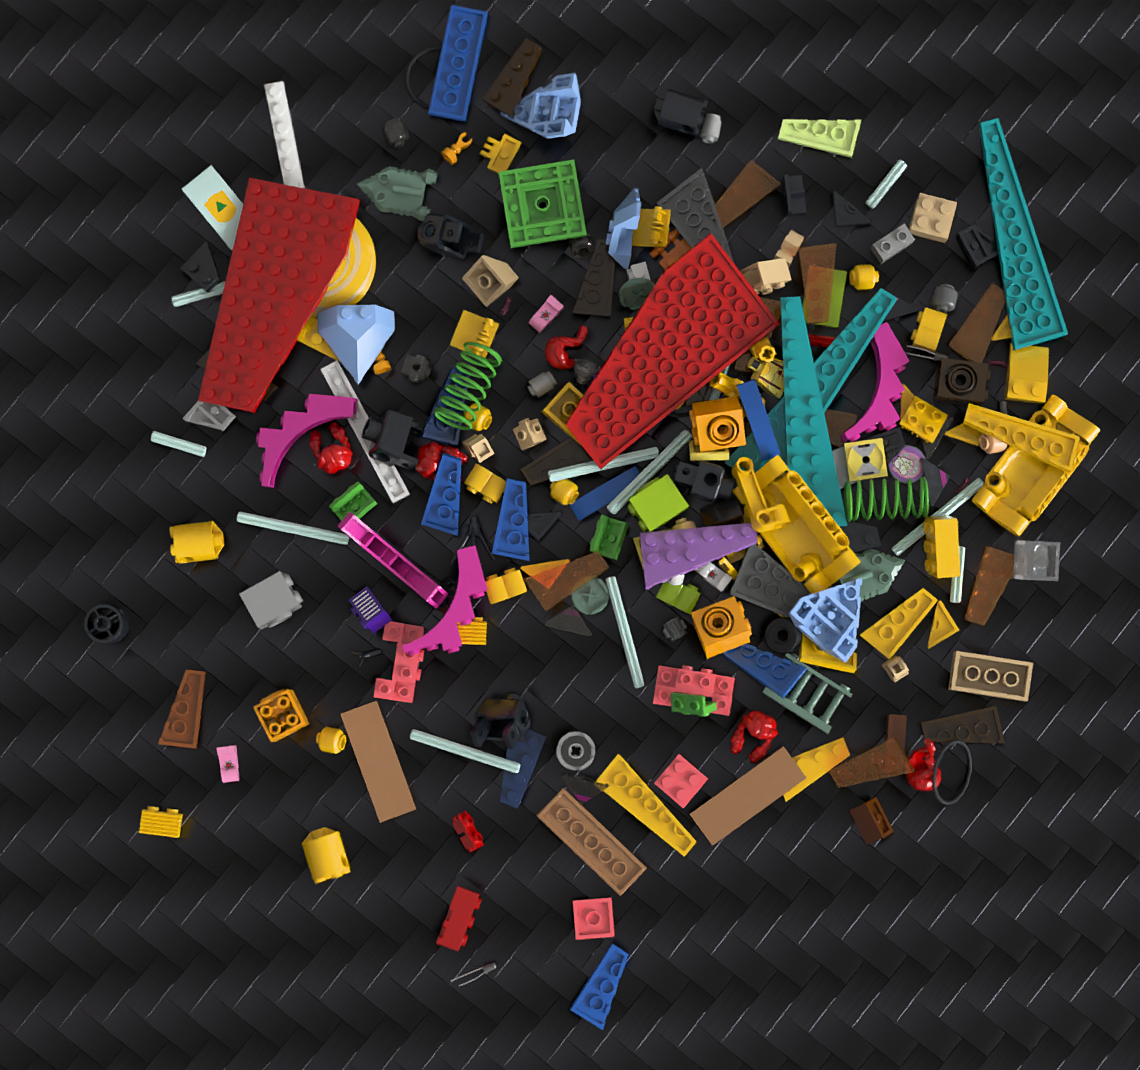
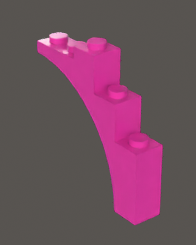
[840,322,910,442]
[256,394,358,488]
[338,512,449,609]
[402,546,487,656]

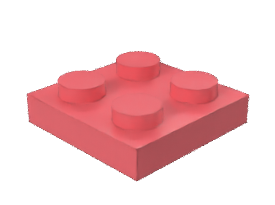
[654,754,708,808]
[573,897,615,940]

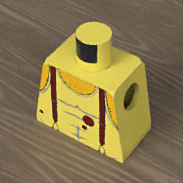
[747,357,784,399]

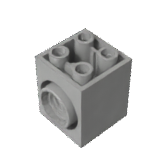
[240,571,303,629]

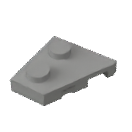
[183,401,236,431]

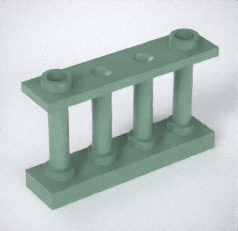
[761,652,853,734]

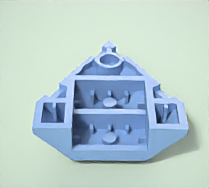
[500,73,581,139]
[606,188,641,269]
[318,305,395,385]
[789,578,862,662]

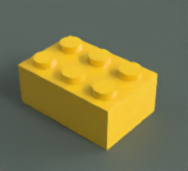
[923,515,960,578]

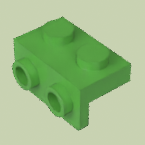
[329,482,377,521]
[590,515,629,560]
[671,692,717,716]

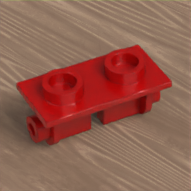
[451,811,484,853]

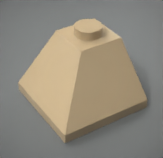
[462,255,519,307]

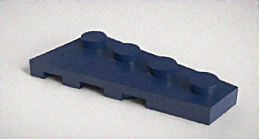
[420,367,470,446]
[500,730,546,809]

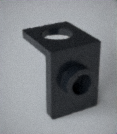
[430,577,458,615]

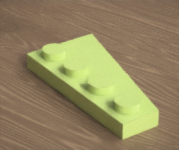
[778,119,861,158]

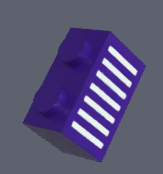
[349,586,392,634]

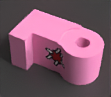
[529,295,564,333]
[217,746,239,783]

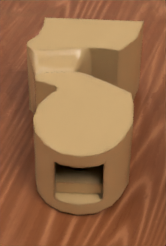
[773,230,804,268]
[462,434,494,462]
[881,655,909,683]

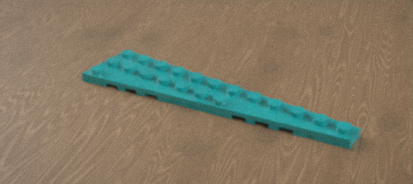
[979,118,1068,351]
[724,288,898,473]
[780,297,848,526]

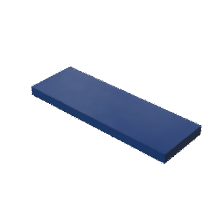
[428,5,488,122]

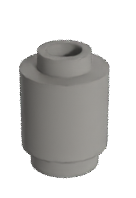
[699,114,721,143]
[527,371,557,398]

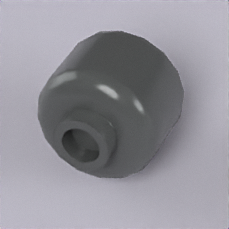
[931,284,958,314]

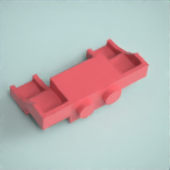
[374,621,425,703]
[653,665,735,716]

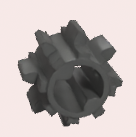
[663,617,687,641]

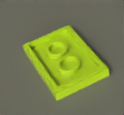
[802,265,847,328]

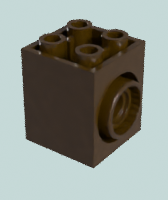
[933,358,991,406]

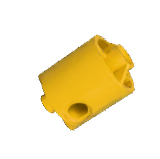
[170,521,224,564]
[302,827,350,884]

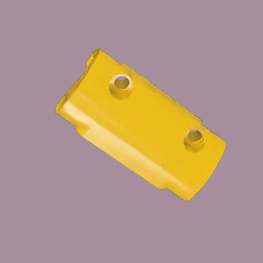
[971,394,1100,537]
[732,455,861,594]

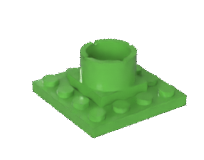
[498,160,587,248]

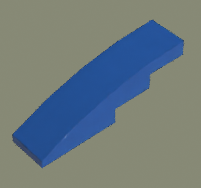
[736,379,781,461]

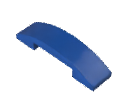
[570,466,640,521]

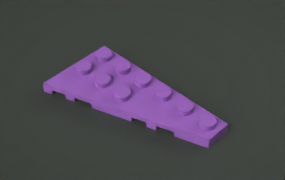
[640,523,758,590]

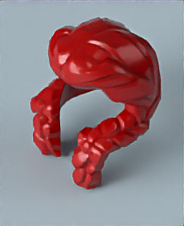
[545,325,588,369]
[309,422,353,474]
[415,441,468,482]
[730,710,778,763]
[906,738,941,791]

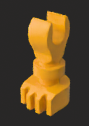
[441,133,472,165]
[373,350,391,375]

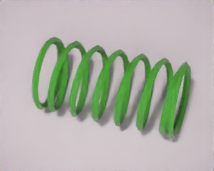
[434,342,502,430]
[844,476,929,522]

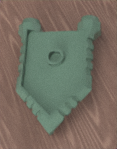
[357,166,437,222]
[839,549,905,602]

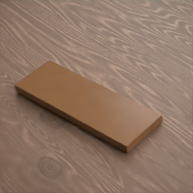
[341,701,416,823]
[690,746,806,846]
[537,788,647,896]

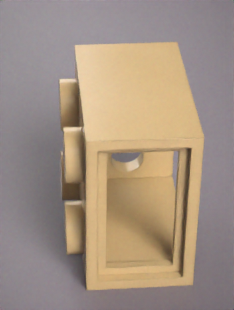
[909,193,957,243]
[740,258,792,295]

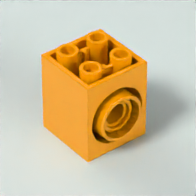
[689,396,746,452]
[691,596,752,659]
[253,689,310,742]

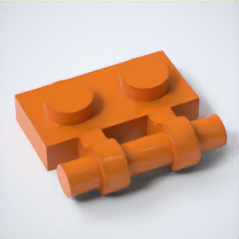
[649,228,691,270]

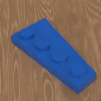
[421,453,462,536]
[492,478,529,561]
[722,644,807,698]
[570,943,629,1030]

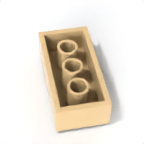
[948,651,1033,701]

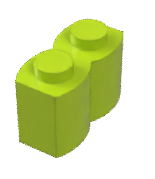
[656,581,701,615]

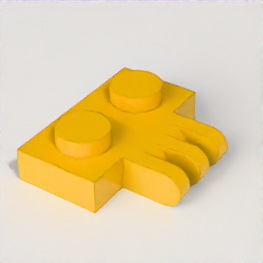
[480,134,521,174]

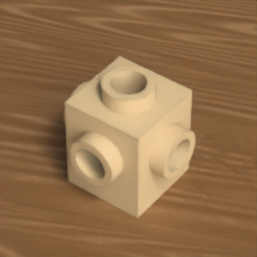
[513,418,546,450]

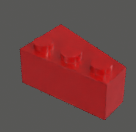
[436,885,482,951]

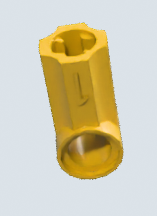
[750,336,776,363]
[709,372,744,400]

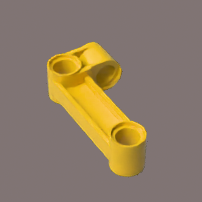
[731,457,791,532]

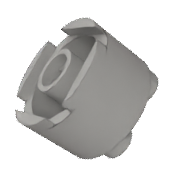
[557,732,595,770]

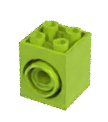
[627,474,689,532]

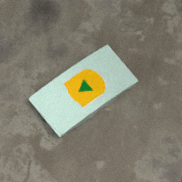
[182,165,243,250]

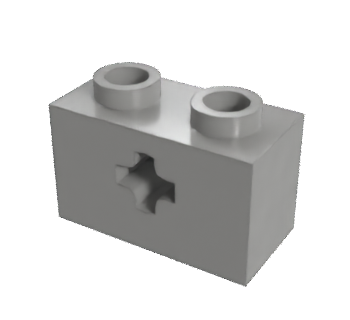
[870,224,915,264]

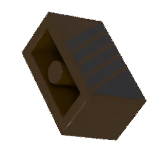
[699,497,744,527]

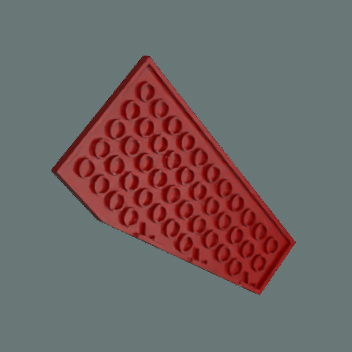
[198,178,360,413]
[565,233,780,469]

